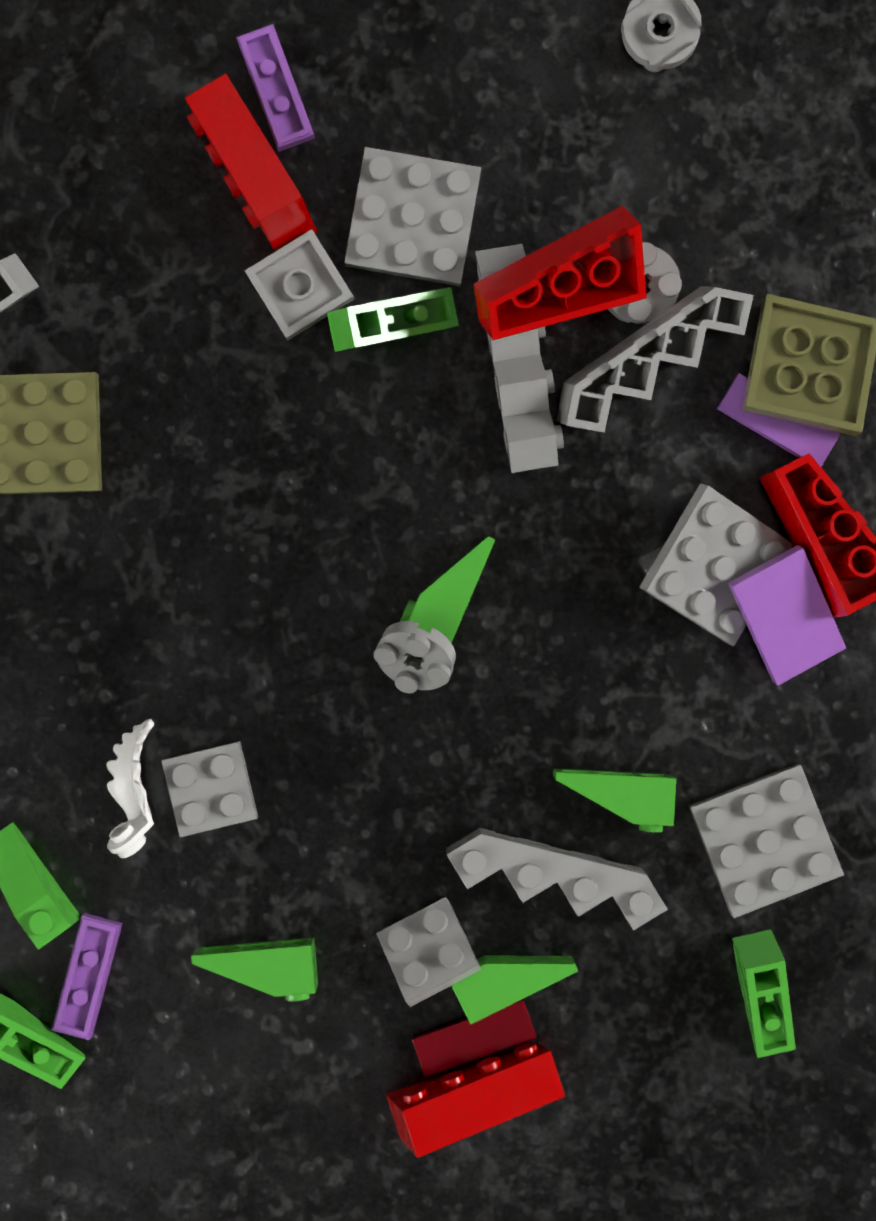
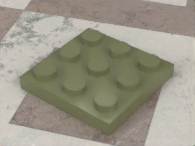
[742,294,876,437]
[0,372,102,495]

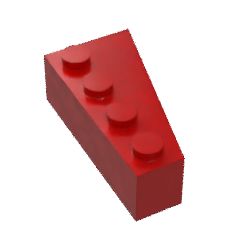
[185,74,318,252]
[473,205,647,341]
[759,453,876,618]
[386,1042,566,1158]

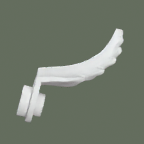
[107,719,154,858]

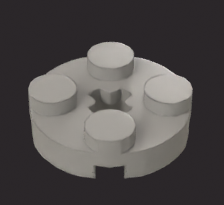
[621,0,702,72]
[608,242,682,325]
[374,621,456,693]

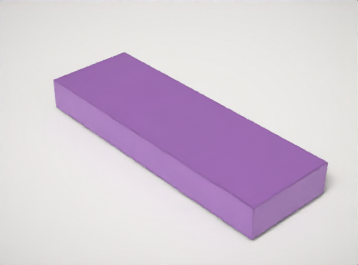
[236,24,315,152]
[717,373,841,467]
[51,913,123,1040]

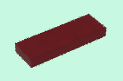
[412,999,537,1077]

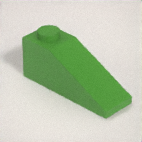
[327,287,459,352]
[400,537,495,643]
[553,768,676,832]
[0,822,81,950]
[732,929,796,1058]
[191,938,318,1002]
[451,955,578,1025]
[0,994,85,1089]

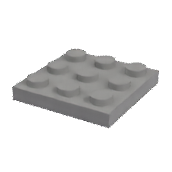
[345,147,481,287]
[639,484,794,646]
[688,763,844,918]

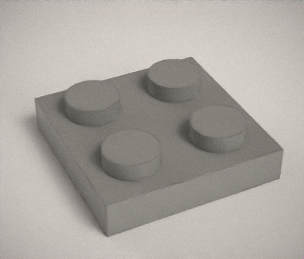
[245,229,354,341]
[161,741,258,837]
[376,897,482,1007]

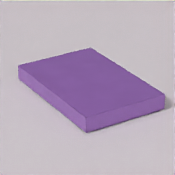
[728,545,846,686]

